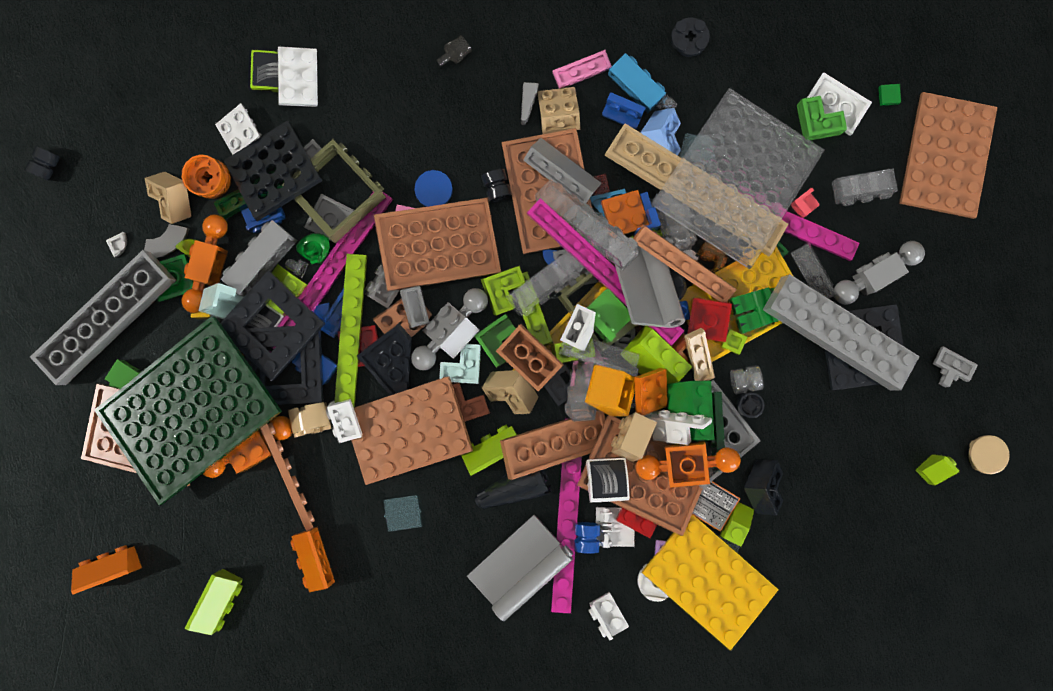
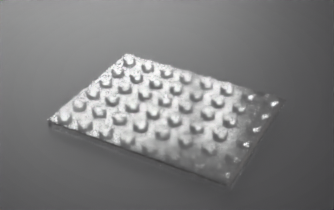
[651,88,824,269]

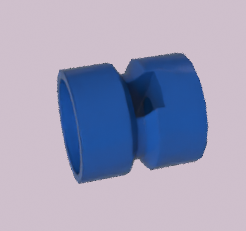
[574,522,600,553]

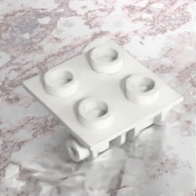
[215,103,262,155]
[596,507,634,548]

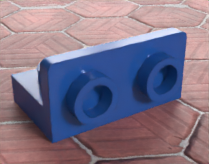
[602,92,646,130]
[241,207,286,234]

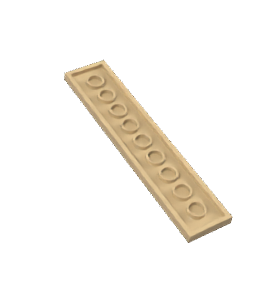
[605,124,788,256]

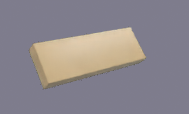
[684,328,715,381]

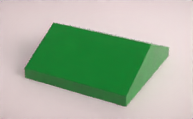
[158,254,194,302]

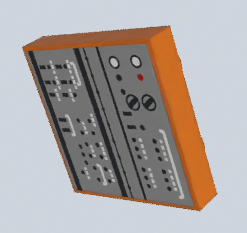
[692,482,740,532]

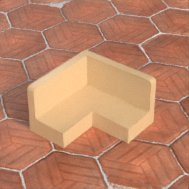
[145,172,191,224]
[482,370,538,414]

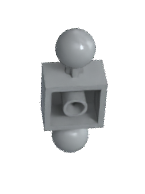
[834,241,925,305]
[411,288,488,370]

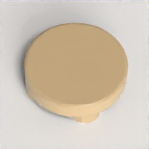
[968,435,1009,474]

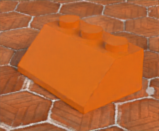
[291,527,335,592]
[71,545,142,595]

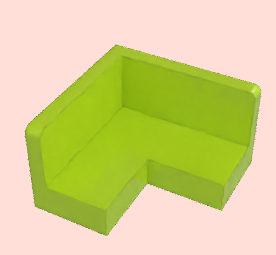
[481,266,526,315]

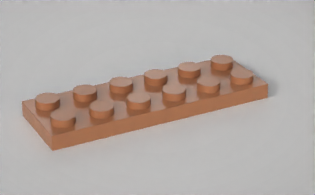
[500,409,605,480]

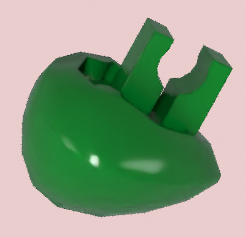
[296,233,330,264]

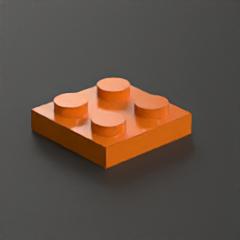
[601,190,649,238]
[634,368,668,416]

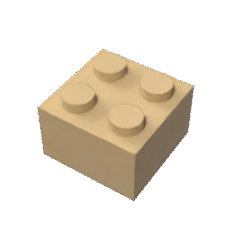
[611,412,657,462]

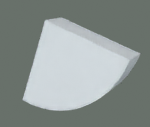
[106,232,127,258]

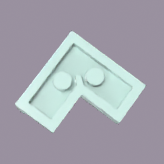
[199,283,243,319]
[440,344,481,384]

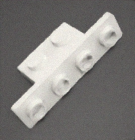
[644,410,712,445]

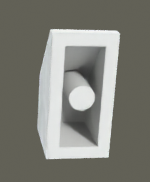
[560,304,596,351]

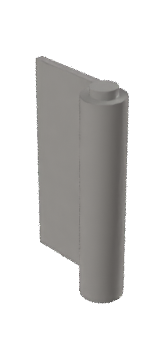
[608,240,685,328]
[467,515,573,621]

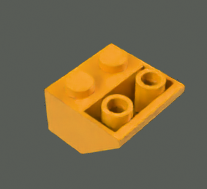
[585,365,635,416]

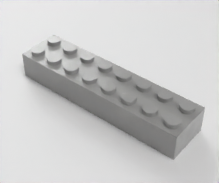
[30,250,176,385]
[763,274,919,391]

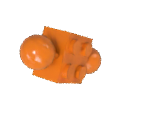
[182,214,228,313]
[203,416,293,478]
[636,441,741,488]

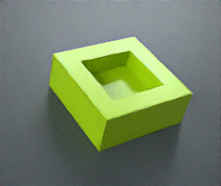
[721,329,747,355]

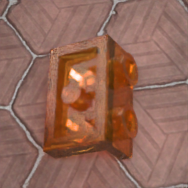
[697,242,728,273]

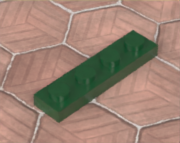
[214,169,284,219]
[708,392,725,472]

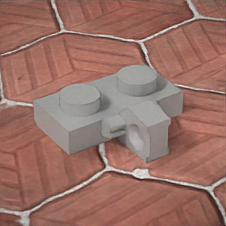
[933,346,978,388]

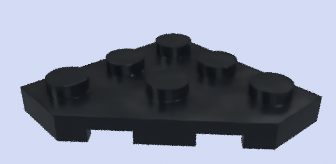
[357,323,412,396]

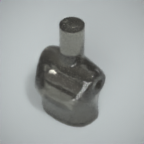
[436,35,472,66]

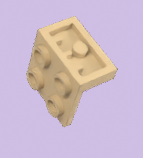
[538,87,580,134]

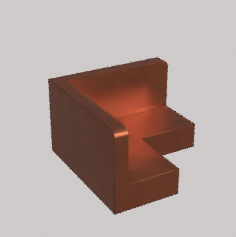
[453,383,490,422]

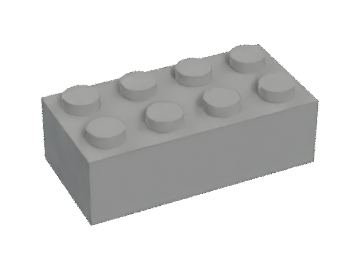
[221,220,297,296]

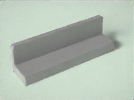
[523,138,601,206]

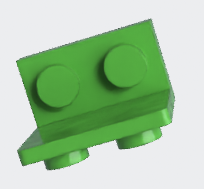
[587,289,631,343]

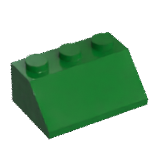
[667,381,714,442]

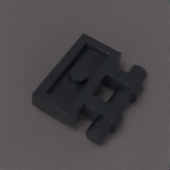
[544,362,585,406]

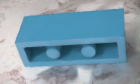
[608,53,666,113]

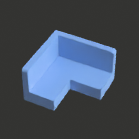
[640,108,681,156]

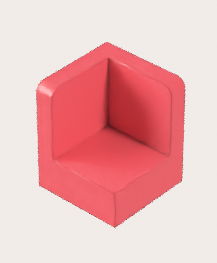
[790,188,820,218]

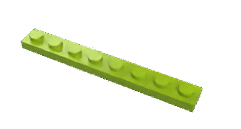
[335,254,367,408]

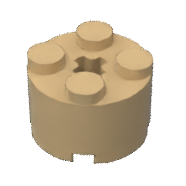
[288,402,332,437]

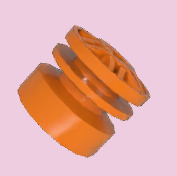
[182,155,232,199]

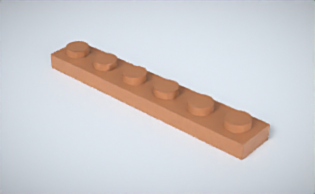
[632,224,736,303]
[261,422,315,531]

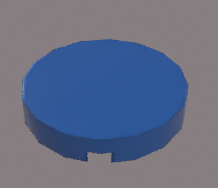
[414,170,453,207]

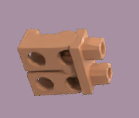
[373,298,432,337]

